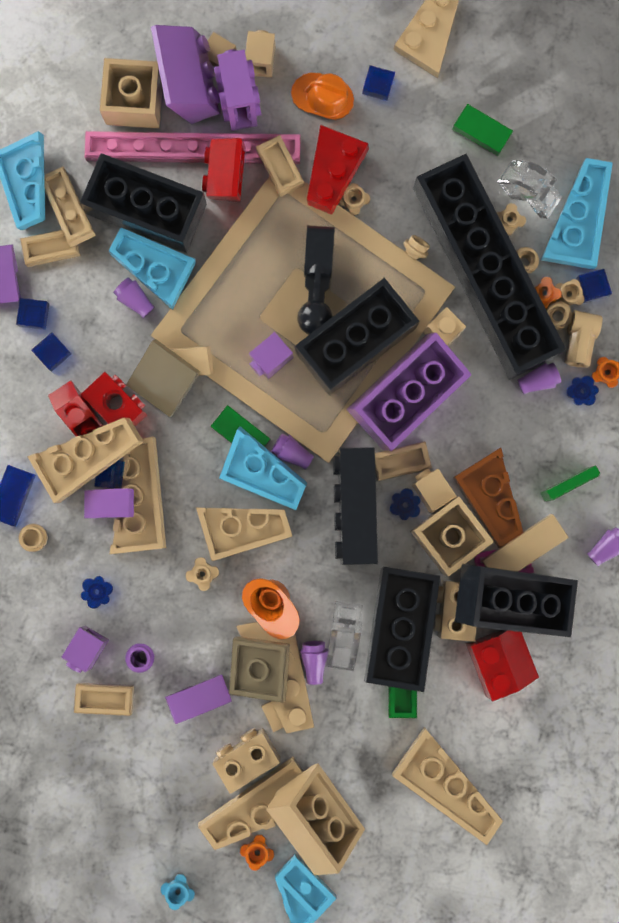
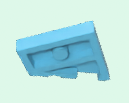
[275,853,337,923]

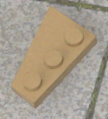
[394,0,459,78]
[196,508,293,561]

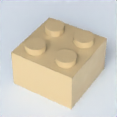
[100,58,163,128]
[410,496,494,577]

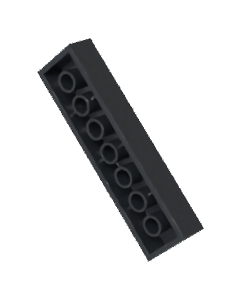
[413,154,566,380]

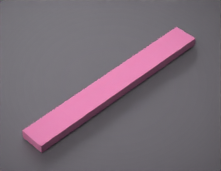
[85,131,300,164]

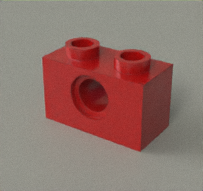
[80,372,147,427]

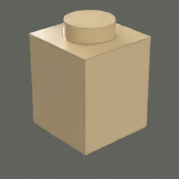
[245,30,276,78]
[423,307,466,346]
[412,468,457,513]

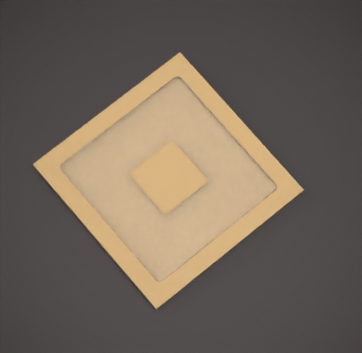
[150,177,455,463]

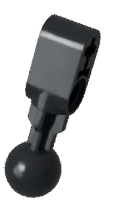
[297,225,335,335]

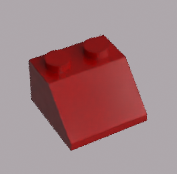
[202,138,246,203]
[466,630,539,702]

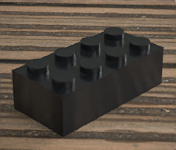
[80,153,207,253]
[295,277,420,396]
[333,448,378,565]
[454,564,578,638]
[364,567,440,692]

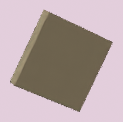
[126,339,200,417]
[229,636,290,703]

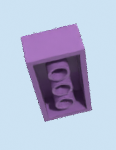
[346,332,472,451]

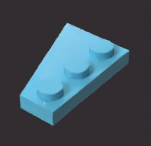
[0,131,45,231]
[109,228,196,310]
[219,426,307,510]

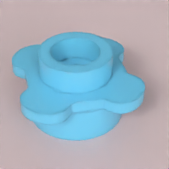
[161,874,195,910]

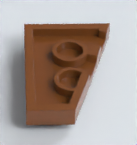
[453,448,524,548]

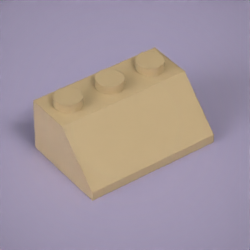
[266,764,365,875]

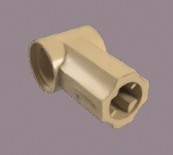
[564,310,603,368]

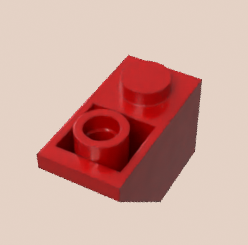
[48,380,104,437]

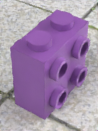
[214,49,261,131]

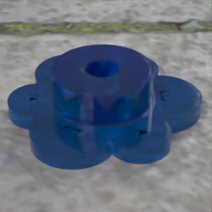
[566,376,599,406]
[390,488,421,521]
[81,576,113,609]

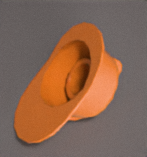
[291,72,354,120]
[242,578,300,639]

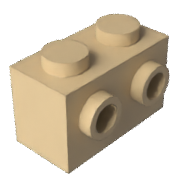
[433,580,476,642]
[212,728,281,794]

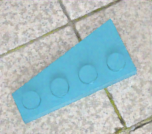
[541,158,613,270]

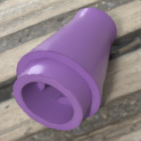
[113,277,154,318]
[517,362,561,395]
[271,433,314,470]
[587,527,619,566]
[300,641,328,685]
[125,643,154,673]

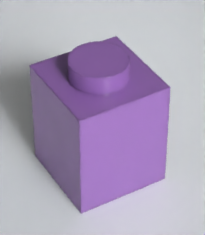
[249,332,293,379]
[61,625,109,673]

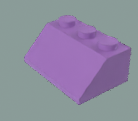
[151,25,220,124]

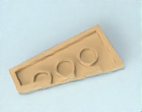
[27,418,144,503]
[109,437,166,554]
[236,622,314,733]
[392,727,503,845]
[198,757,304,850]

